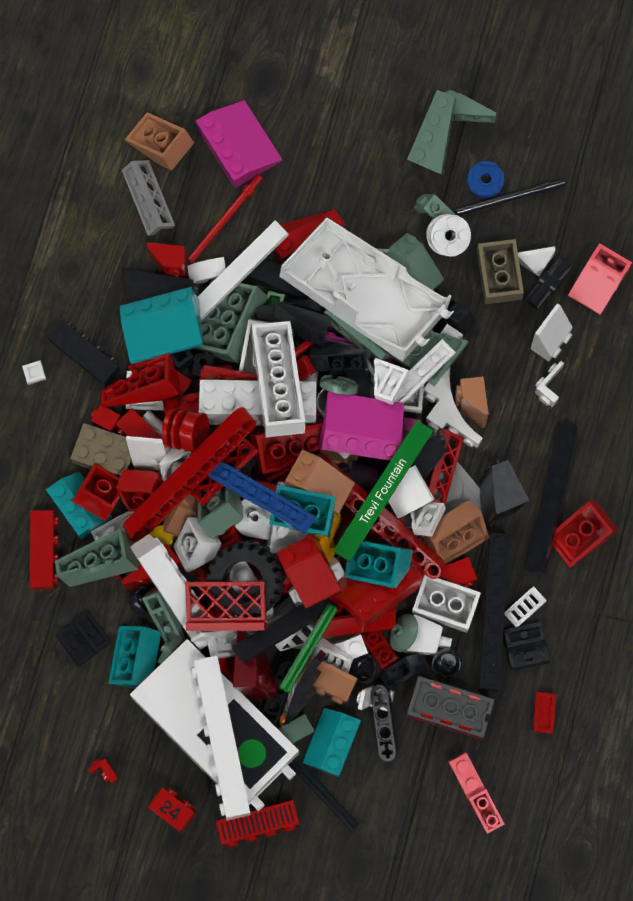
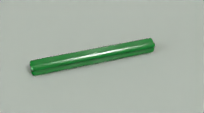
[280,604,337,693]

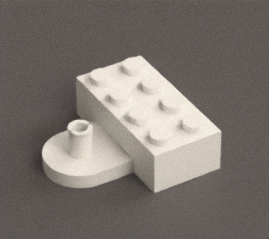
[235,482,309,562]

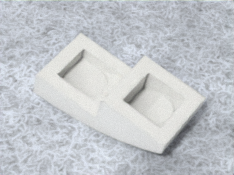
[188,257,226,284]

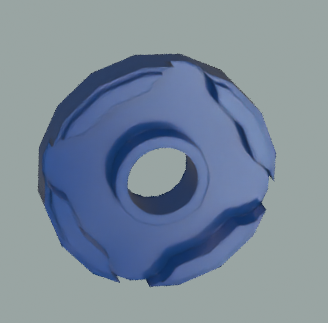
[467,161,505,198]

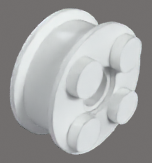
[426,214,471,256]

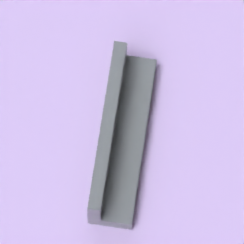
[122,160,175,236]

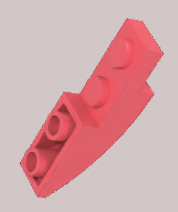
[448,752,504,834]

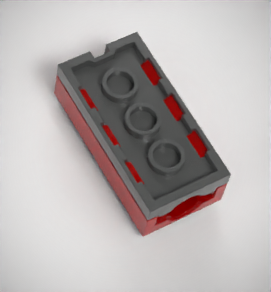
[406,676,495,740]

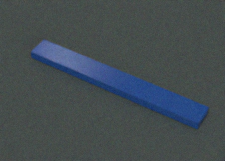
[207,462,316,534]

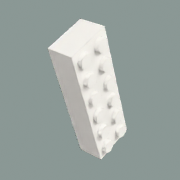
[252,321,305,437]
[199,380,316,426]
[130,534,213,650]

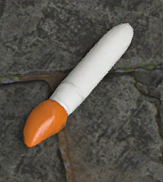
[279,683,297,727]

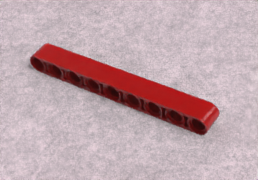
[123,407,256,543]
[315,453,446,579]

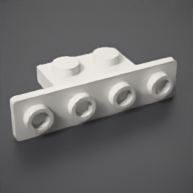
[191,631,256,659]

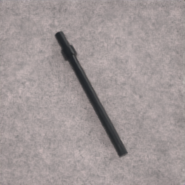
[455,179,565,216]

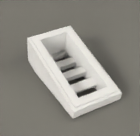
[505,586,546,627]
[311,638,353,673]

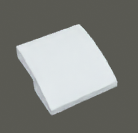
[388,465,434,519]

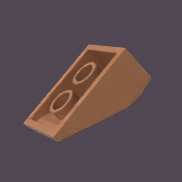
[125,112,194,171]
[285,450,355,516]

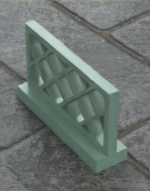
[324,310,391,361]

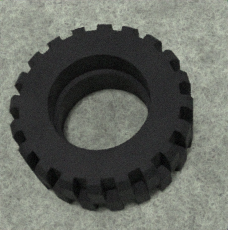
[207,541,286,617]

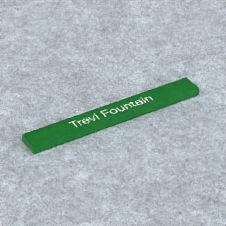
[333,420,433,562]

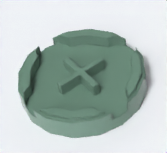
[320,375,359,395]

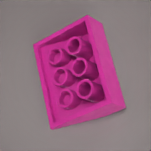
[196,100,282,188]
[319,391,404,461]

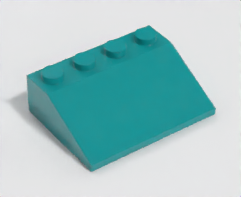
[120,287,203,364]

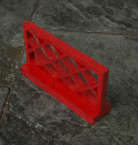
[190,438,259,506]
[185,581,268,631]

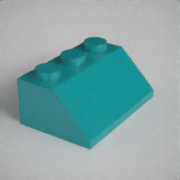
[46,472,113,540]
[269,485,336,538]
[344,540,413,588]
[108,626,161,688]
[303,708,361,778]

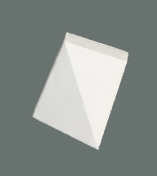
[518,246,555,276]

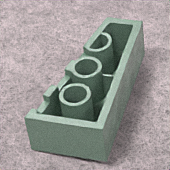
[407,90,456,175]
[55,528,139,587]

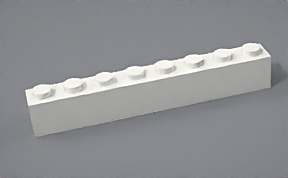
[191,656,251,820]

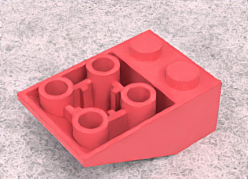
[568,243,632,315]

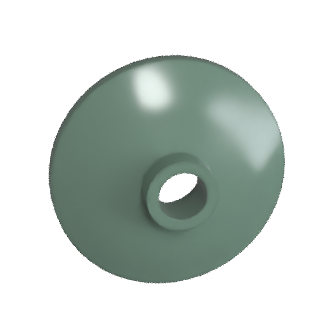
[389,614,418,652]

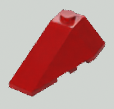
[273,210,345,263]
[101,353,179,407]
[250,423,323,474]

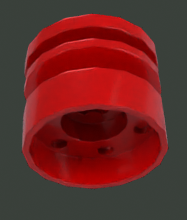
[162,408,210,452]

